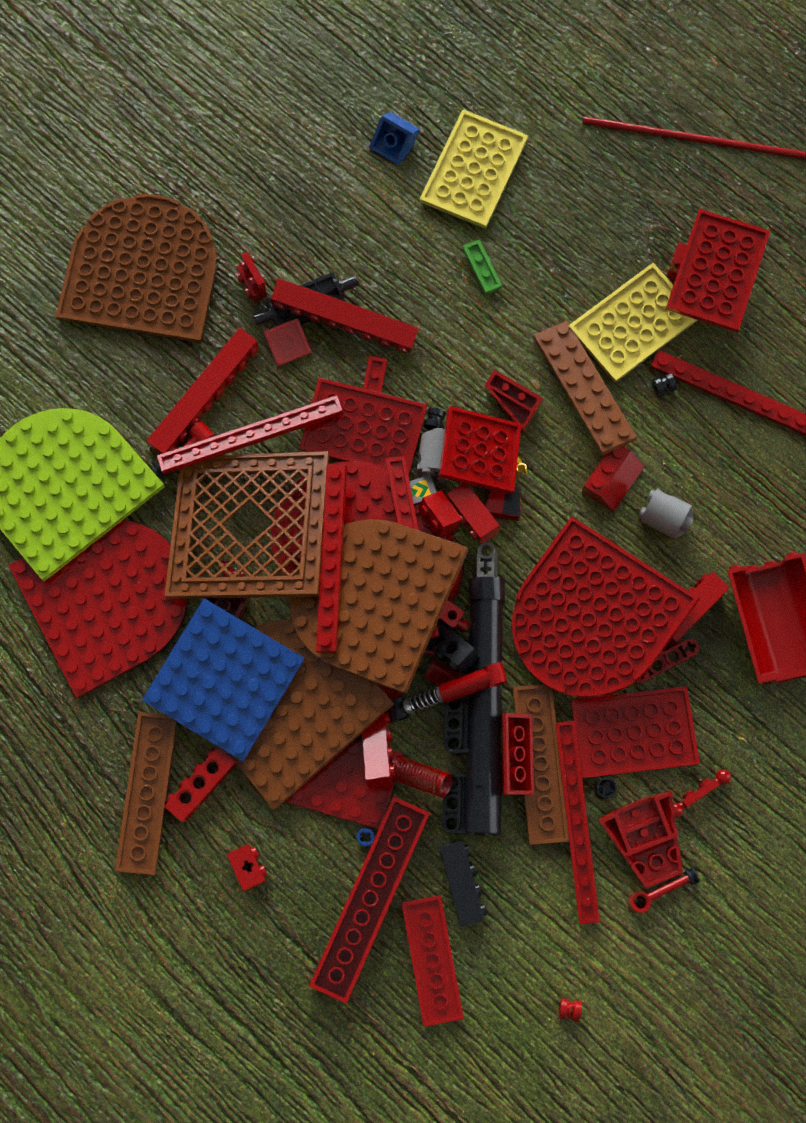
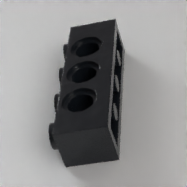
[426,621,479,674]

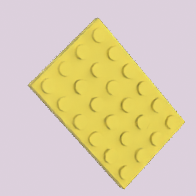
[419,110,528,229]
[568,263,698,383]

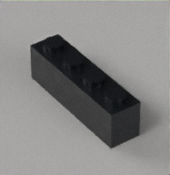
[439,841,487,927]

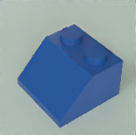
[369,112,420,165]

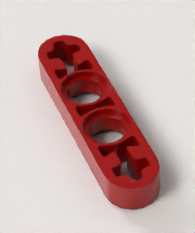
[635,639,699,684]

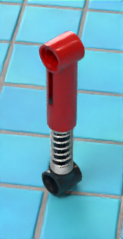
[388,662,508,722]

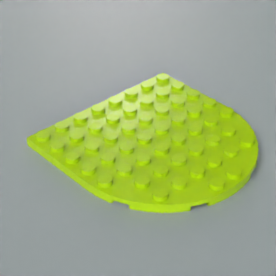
[0,408,165,582]

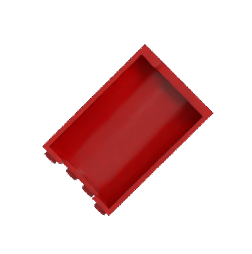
[727,552,806,685]

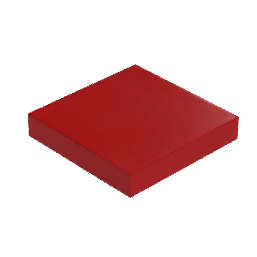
[263,318,312,367]

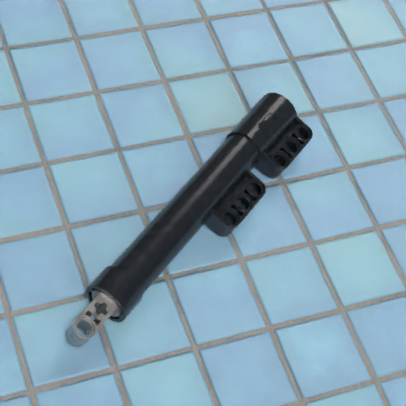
[442,542,505,836]

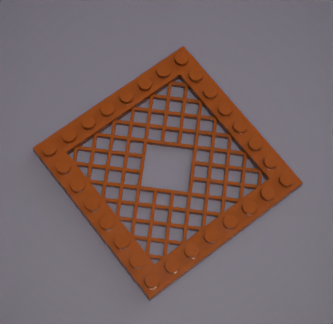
[165,451,330,599]

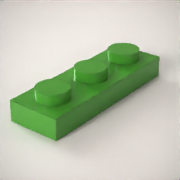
[463,239,502,295]

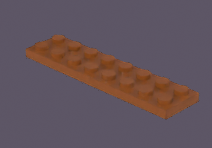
[534,320,637,456]
[512,684,569,845]
[115,712,178,876]

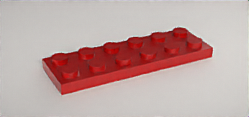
[401,895,464,1027]

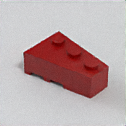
[484,370,543,434]
[447,483,500,544]

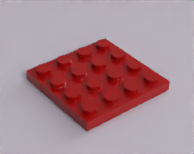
[439,406,521,495]

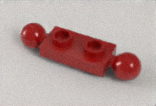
[673,769,731,819]

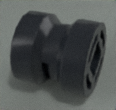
[652,373,677,397]
[423,407,446,431]
[595,778,617,800]

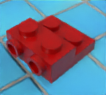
[236,252,268,303]

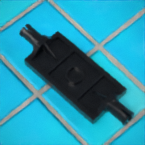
[252,272,359,327]

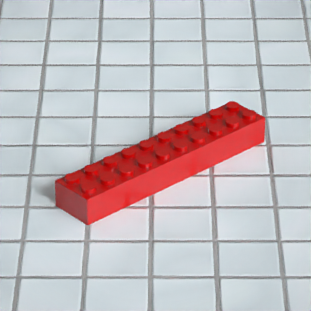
[309,796,430,1004]

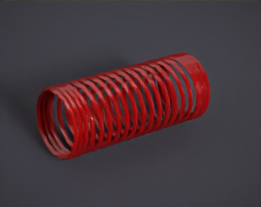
[391,755,452,798]

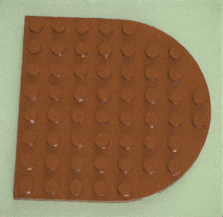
[55,194,217,343]
[290,519,469,694]
[226,619,394,810]

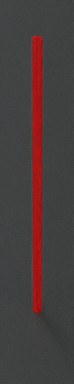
[582,117,806,159]

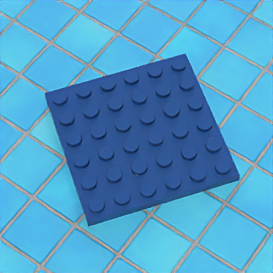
[142,599,305,761]

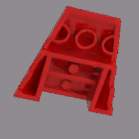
[598,790,683,888]

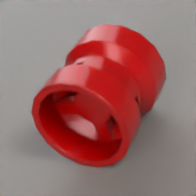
[558,998,582,1022]

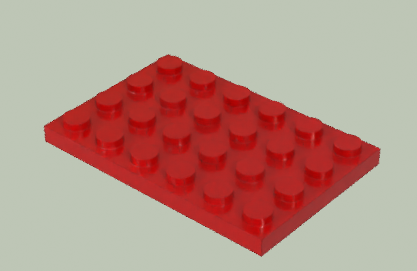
[665,208,770,333]
[299,377,428,476]
[570,686,700,779]
[285,739,403,829]

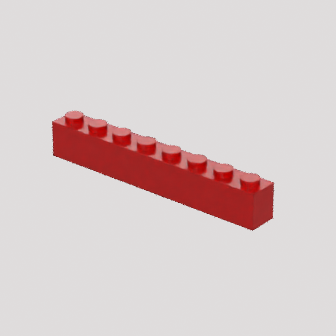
[271,278,419,353]
[146,328,259,455]

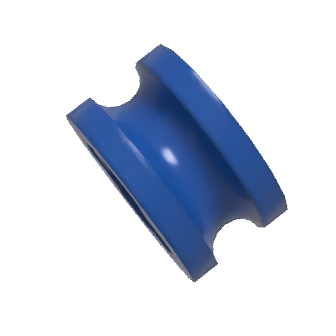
[357,828,375,847]

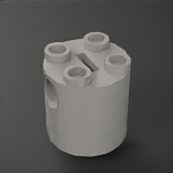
[417,428,448,483]
[638,488,693,539]

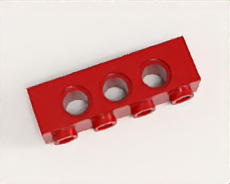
[164,747,237,824]

